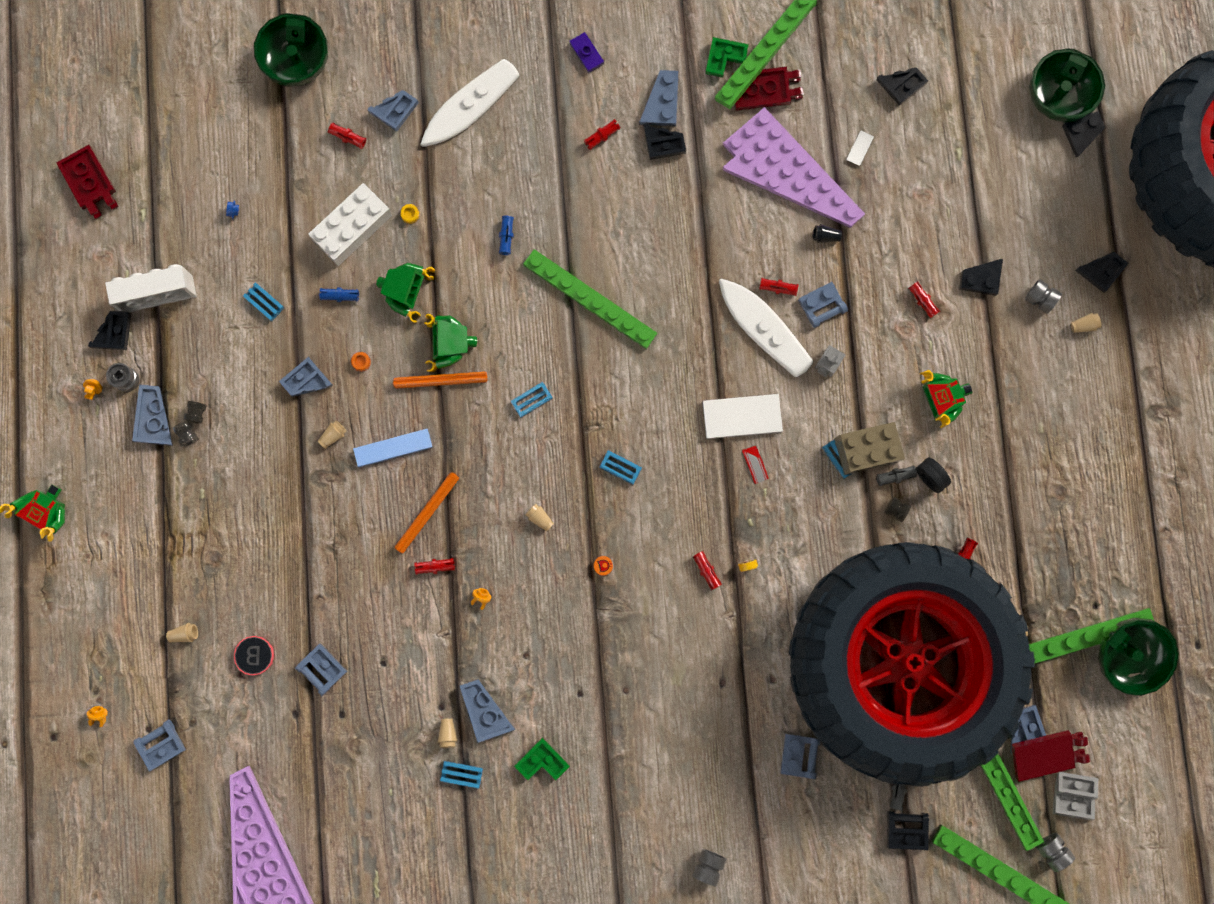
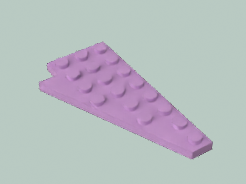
[723,107,865,228]
[230,766,314,904]

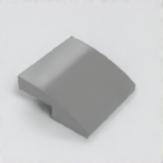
[1053,772,1098,821]

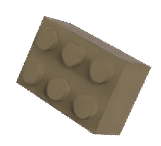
[834,422,905,475]

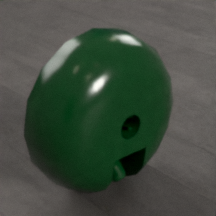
[254,13,328,87]
[1029,48,1106,123]
[1098,618,1179,696]

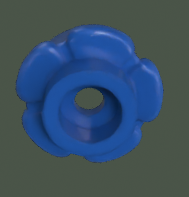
[226,200,239,219]

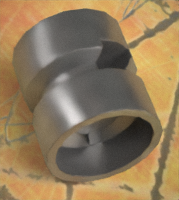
[1025,279,1062,314]
[106,363,140,392]
[1036,833,1075,872]
[692,849,727,887]

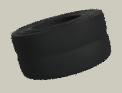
[916,457,951,493]

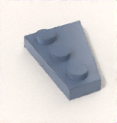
[639,70,678,126]
[132,385,173,446]
[459,680,515,743]

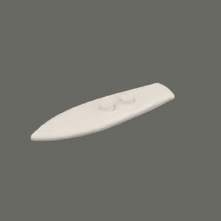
[421,59,519,147]
[719,279,813,377]

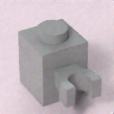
[815,345,845,377]

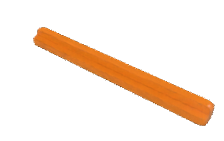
[393,371,488,389]
[395,472,459,554]

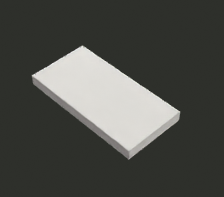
[703,394,783,439]

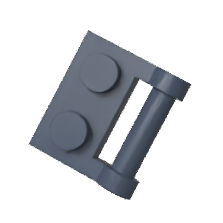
[798,282,848,328]
[295,644,348,696]
[133,719,186,772]
[780,734,821,779]

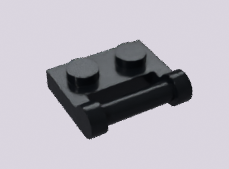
[887,811,929,850]

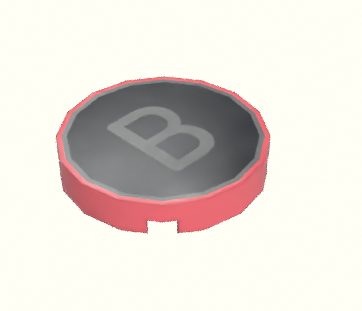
[234,636,274,675]

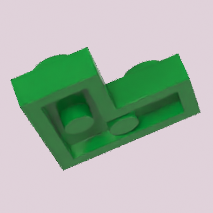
[705,37,749,78]
[514,737,570,780]

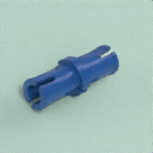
[499,216,514,255]
[319,287,359,302]

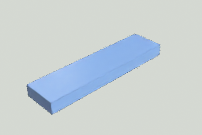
[353,429,433,468]

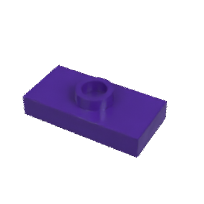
[569,32,604,73]

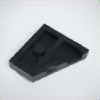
[876,67,928,106]
[1062,111,1105,157]
[643,123,686,160]
[1075,252,1129,293]
[959,259,1003,296]
[88,311,131,351]

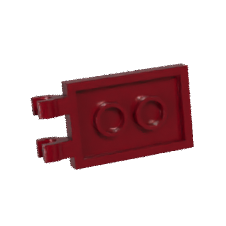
[732,66,804,111]
[56,145,119,219]
[1011,730,1090,782]

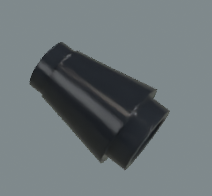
[812,224,842,243]

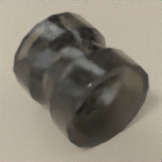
[183,401,207,424]
[173,421,199,447]
[884,496,911,522]

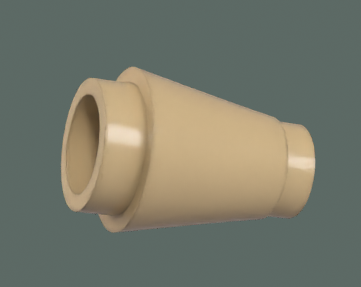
[1071,313,1101,333]
[318,421,347,449]
[525,503,554,531]
[166,623,198,643]
[438,719,457,748]

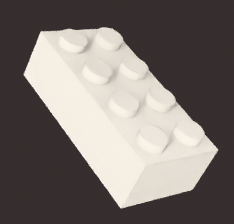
[308,183,393,266]
[105,264,197,312]

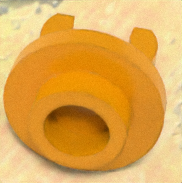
[83,379,103,400]
[471,588,492,610]
[87,706,108,727]

